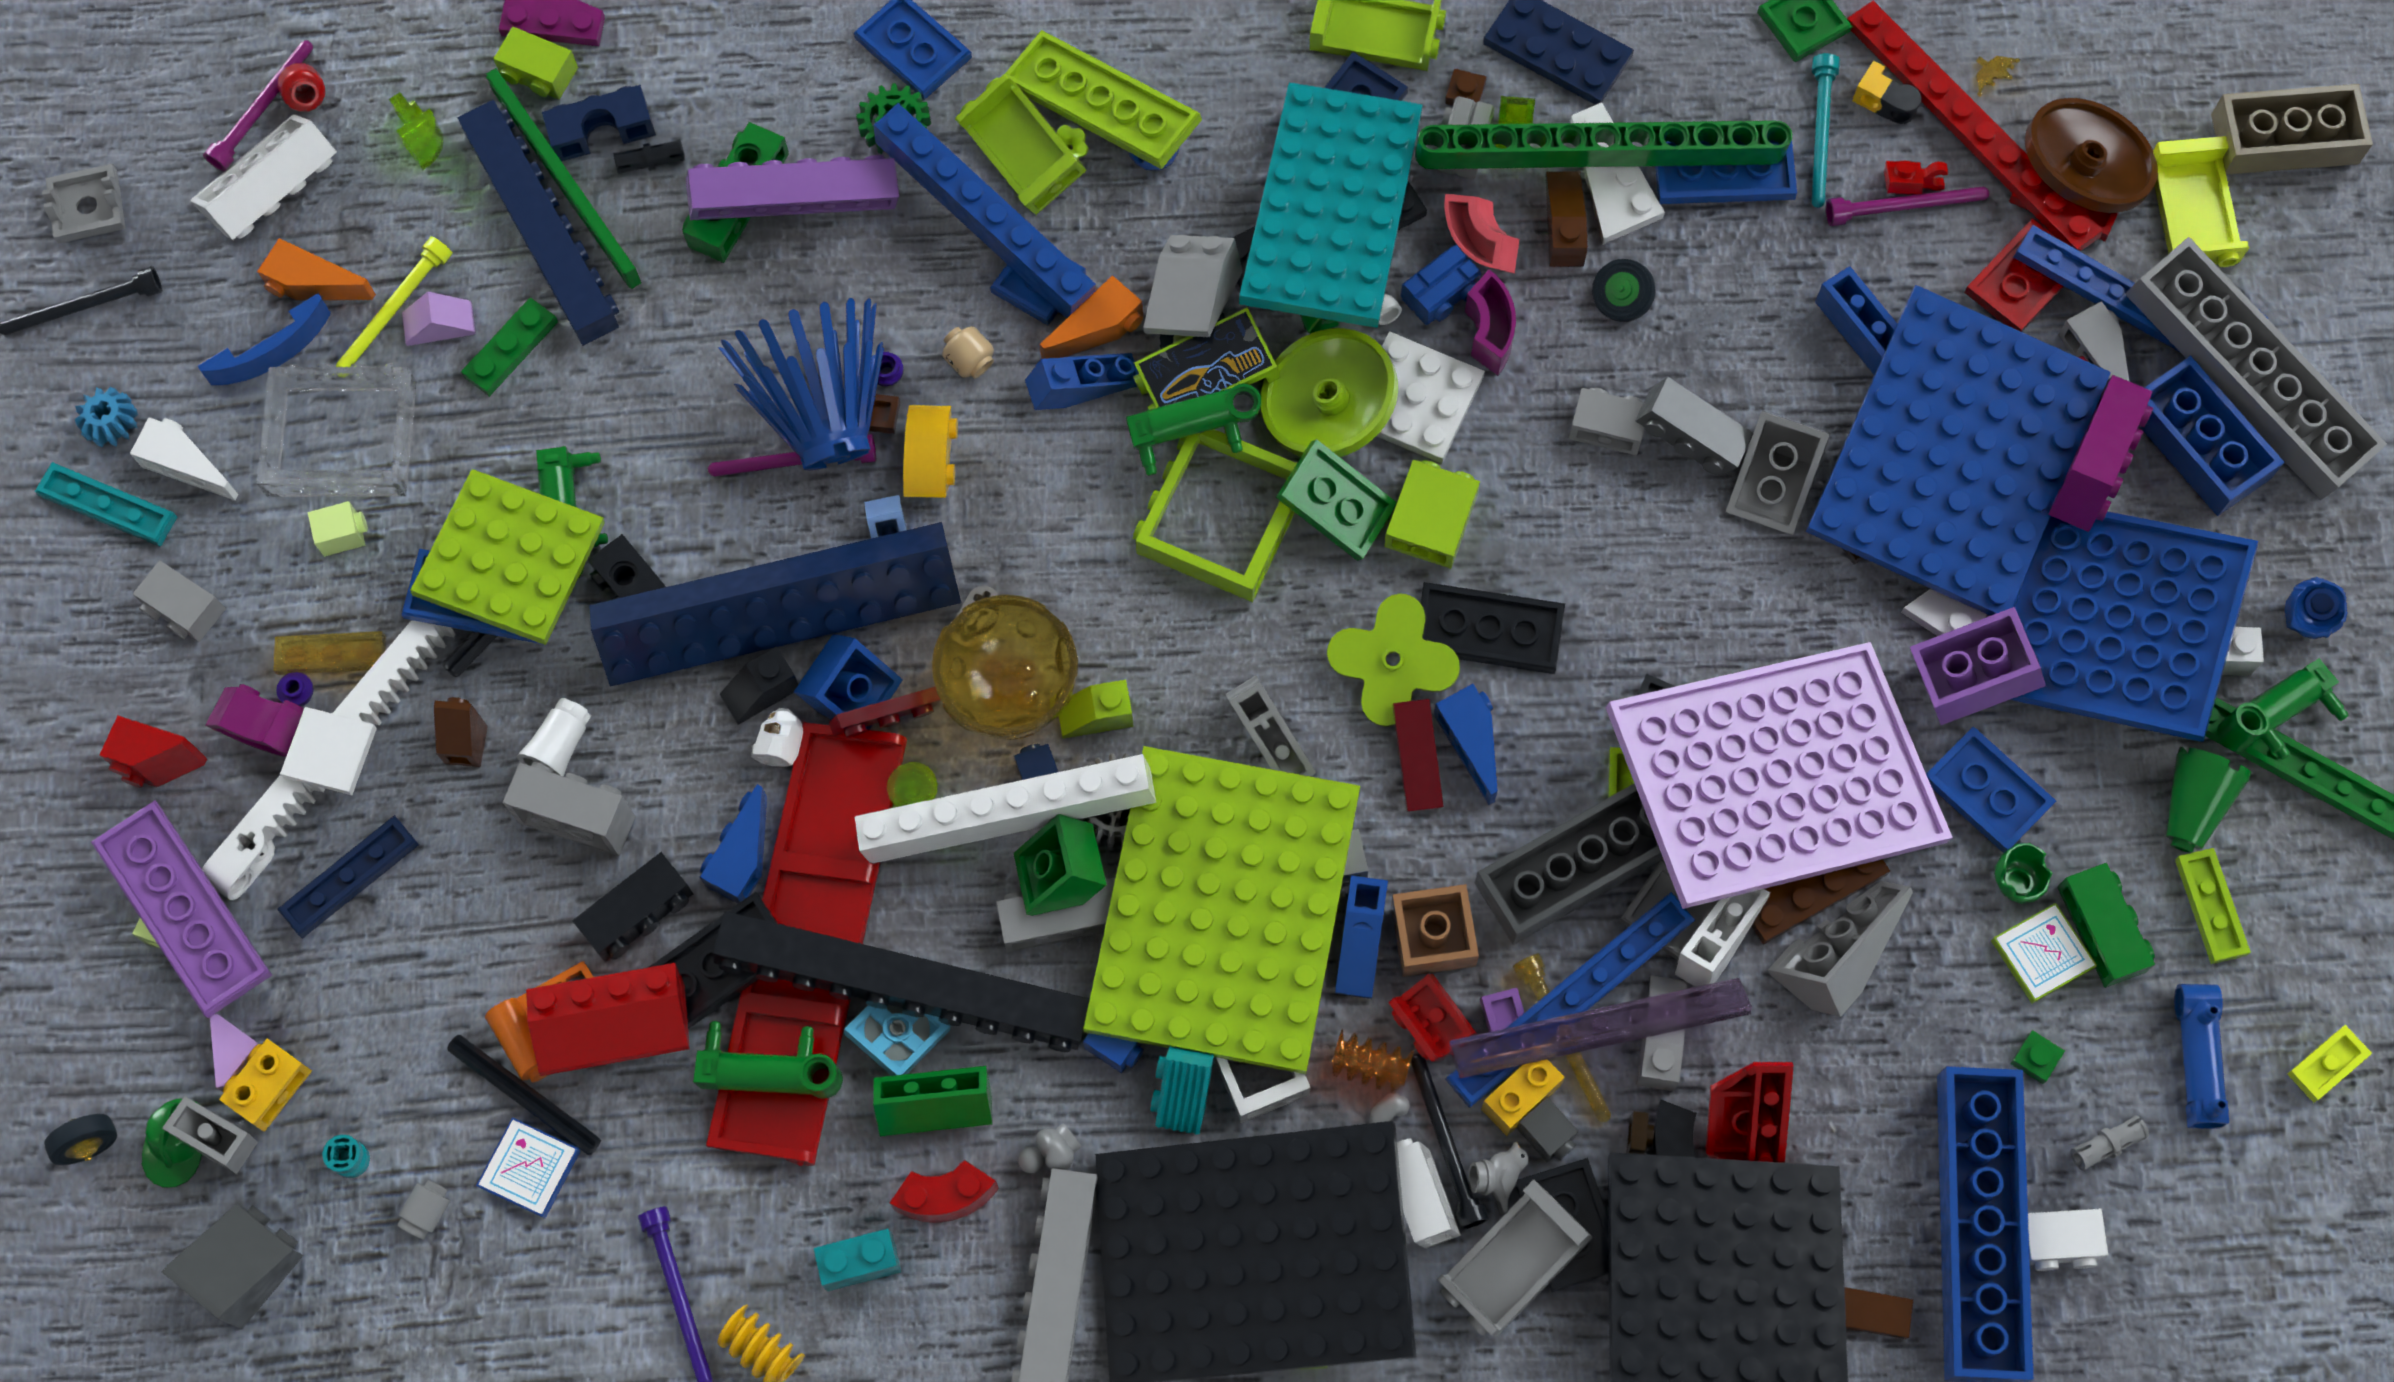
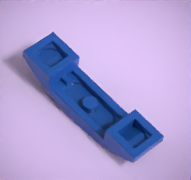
[198,293,331,386]

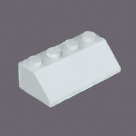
[190,114,337,240]

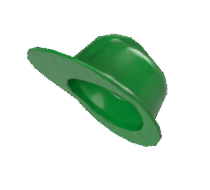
[142,1098,202,1188]

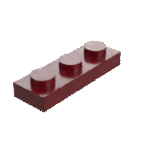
[829,686,942,738]

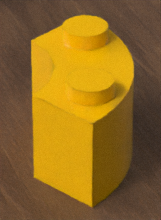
[903,405,958,498]

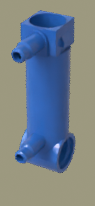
[2174,984,2229,1129]

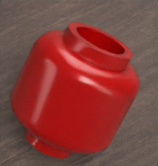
[278,63,325,112]

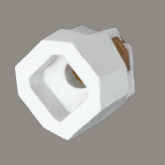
[751,708,803,767]

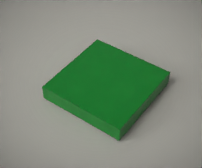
[1757,0,1852,62]

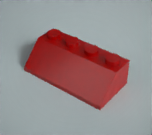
[526,963,690,1076]

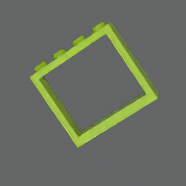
[1133,429,1297,602]

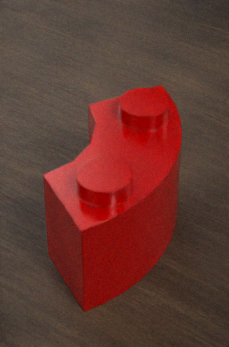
[890,1160,999,1223]

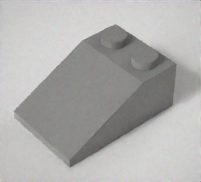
[1143,235,1243,337]
[1726,411,1831,535]

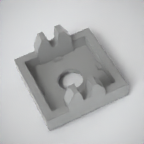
[42,164,126,244]

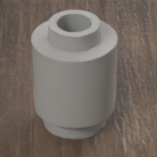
[397,1179,451,1239]

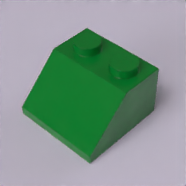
[1013,814,1107,916]

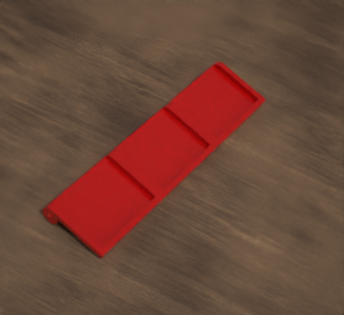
[706,722,907,1166]

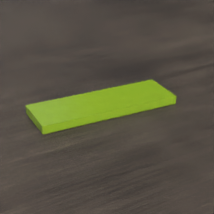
[1005,30,1202,169]

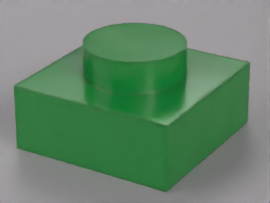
[2010,1030,2065,1084]

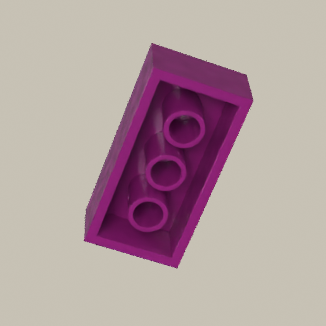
[2048,375,2153,532]

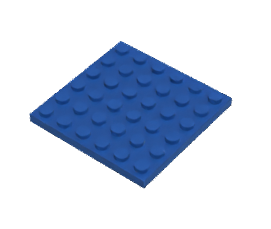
[2010,511,2258,742]

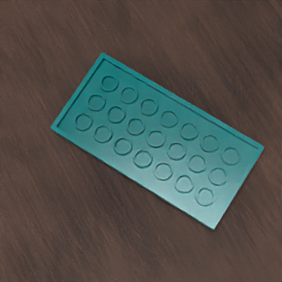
[1239,82,1423,328]

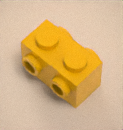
[219,1038,312,1132]

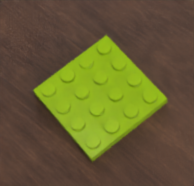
[410,469,605,645]

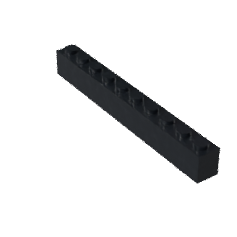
[713,911,1090,1052]

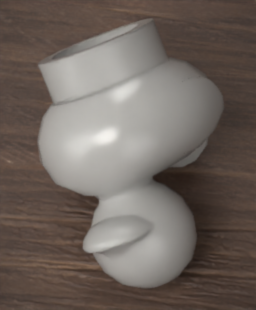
[1018,1123,1082,1173]

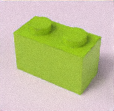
[493,26,578,100]

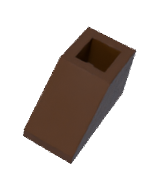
[434,697,488,767]

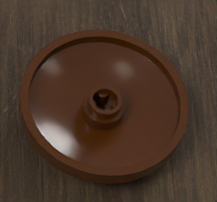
[2025,98,2158,213]

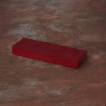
[1392,699,1444,812]

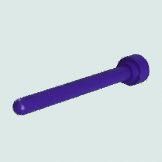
[638,1206,713,1382]

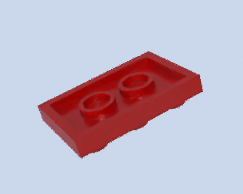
[1964,218,2064,332]

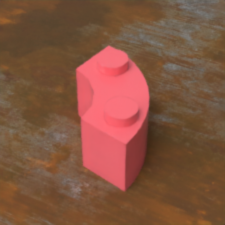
[1444,194,1520,274]

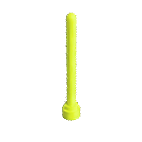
[336,236,453,373]

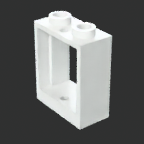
[1214,1057,1311,1123]
[1397,1138,1461,1249]

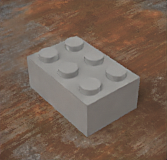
[502,762,636,856]

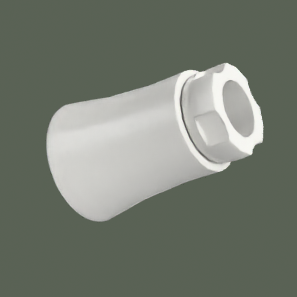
[517,698,591,777]

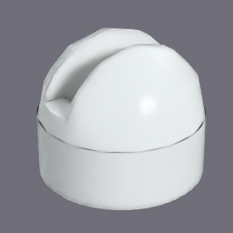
[1379,294,1402,325]

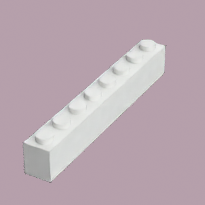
[855,754,1157,863]

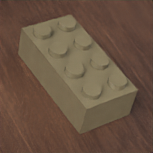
[2211,84,2373,175]

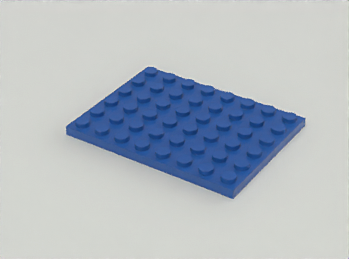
[1805,285,2111,616]

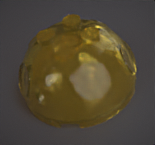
[932,595,1078,740]

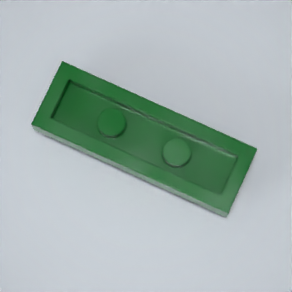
[461,297,558,397]

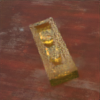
[273,631,386,675]

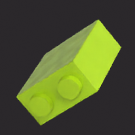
[1384,460,1480,569]

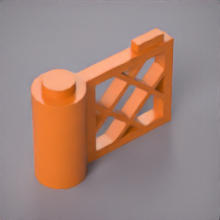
[485,961,593,1082]

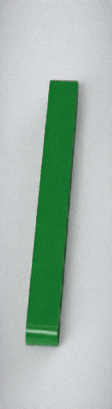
[1415,120,1793,169]

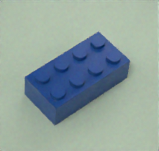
[2139,356,2285,517]

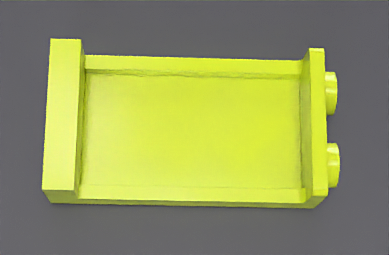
[2153,136,2249,267]

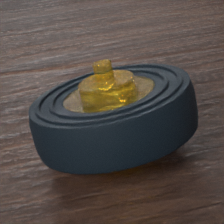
[44,1114,117,1165]

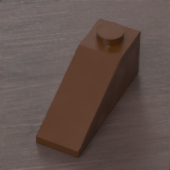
[1546,171,1588,267]

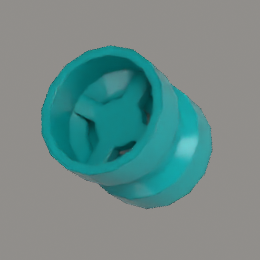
[322,1134,370,1178]

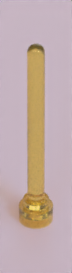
[1513,953,1611,1122]

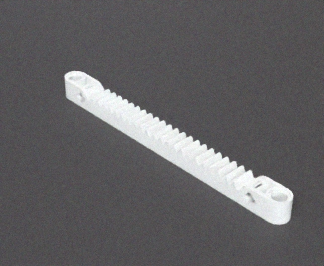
[202,620,456,901]

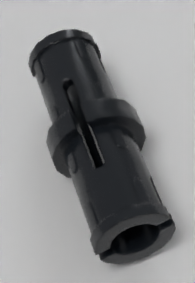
[613,139,685,175]

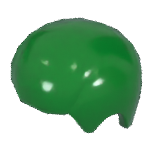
[1994,843,2052,904]

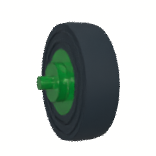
[1592,259,1656,322]

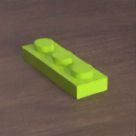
[2175,848,2251,964]

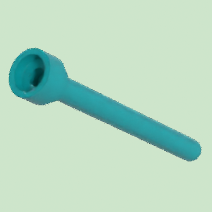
[1811,53,1840,208]

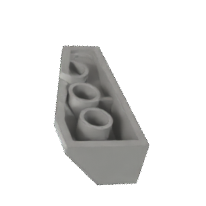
[1768,881,1913,1017]

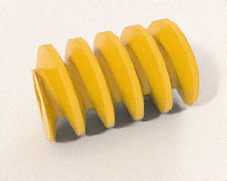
[717,1304,805,1382]

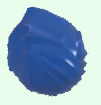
[2285,577,2348,639]

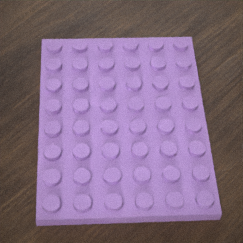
[1606,642,1953,909]

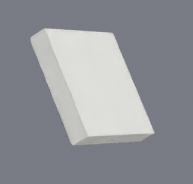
[280,707,377,795]

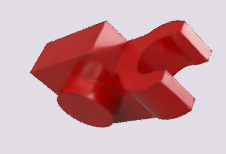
[1884,160,1948,194]

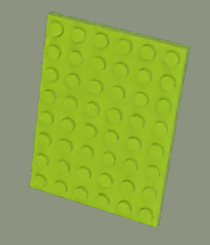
[1084,746,1360,1074]

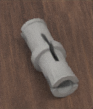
[2070,1116,2149,1171]

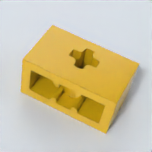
[1481,1050,1565,1136]

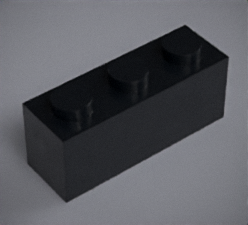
[572,852,693,962]

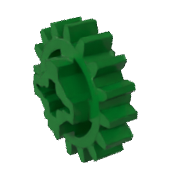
[856,83,931,154]

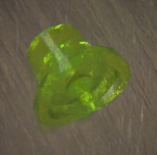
[887,762,938,807]

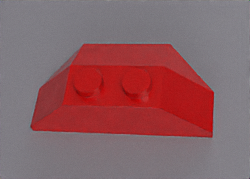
[1705,1062,1794,1163]

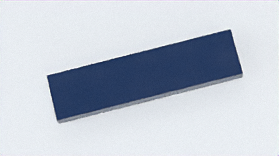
[277,815,419,939]

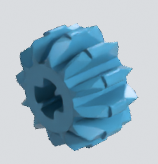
[74,386,138,447]

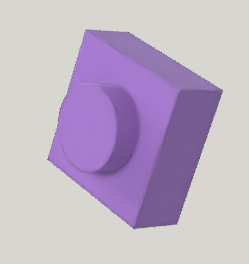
[1479,988,1524,1035]

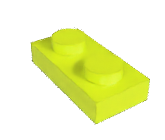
[2287,1025,2372,1103]

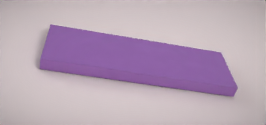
[91,800,272,1018]

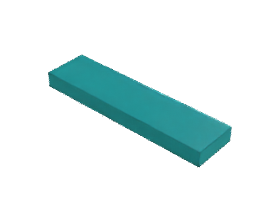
[34,462,178,547]

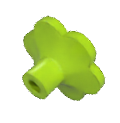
[1057,125,1088,160]

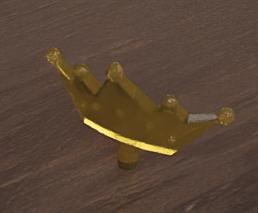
[1976,56,2020,97]

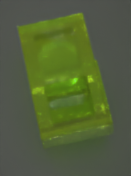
[389,92,444,170]

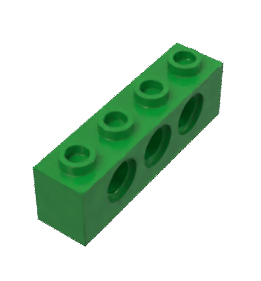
[682,122,789,263]

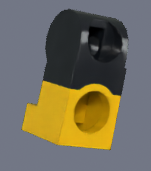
[1852,60,1921,124]

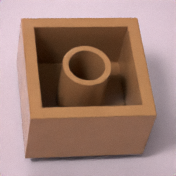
[1391,884,1479,977]

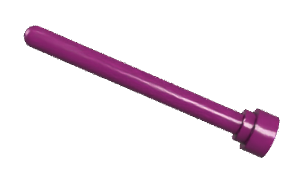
[203,40,313,172]
[1825,187,1990,226]
[708,434,877,476]

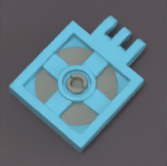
[844,1005,950,1076]

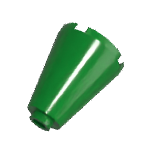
[2166,747,2251,853]

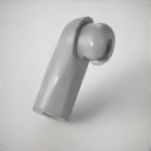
[1369,1093,1409,1123]

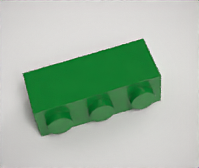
[2057,862,2155,988]
[873,1066,993,1136]

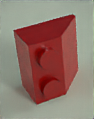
[99,715,207,788]

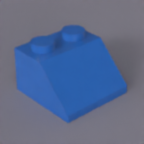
[794,634,903,730]

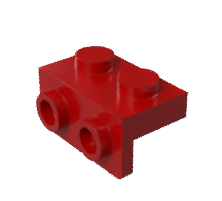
[1389,973,1477,1062]

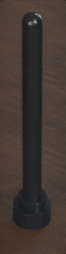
[0,266,162,335]
[1411,1053,1489,1230]

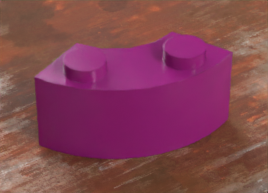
[1465,269,1516,376]
[205,684,304,757]

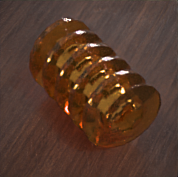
[1332,1029,1414,1094]

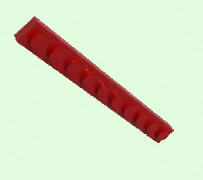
[1847,1,2103,252]

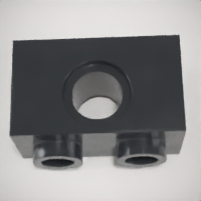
[588,534,666,600]

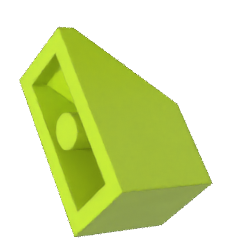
[1057,679,1134,739]

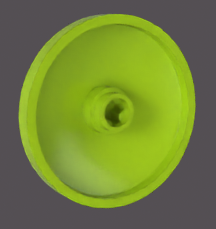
[1261,328,1398,457]

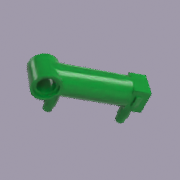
[1126,384,1261,476]
[536,446,608,577]
[2217,658,2349,760]
[693,1021,843,1099]

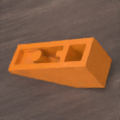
[257,238,376,300]
[1039,275,1143,359]

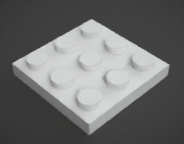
[1377,331,1485,464]

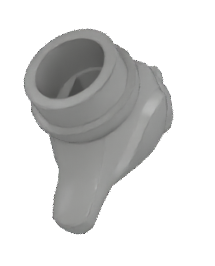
[1468,1142,1528,1215]

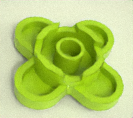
[1327,594,1460,727]

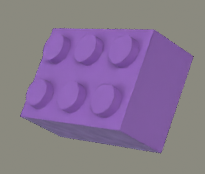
[1910,607,2046,725]

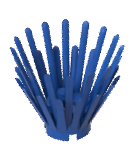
[718,298,884,471]

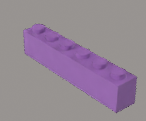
[686,155,899,220]

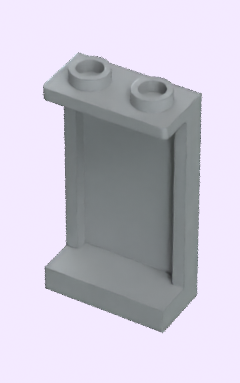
[1437,1180,1593,1337]

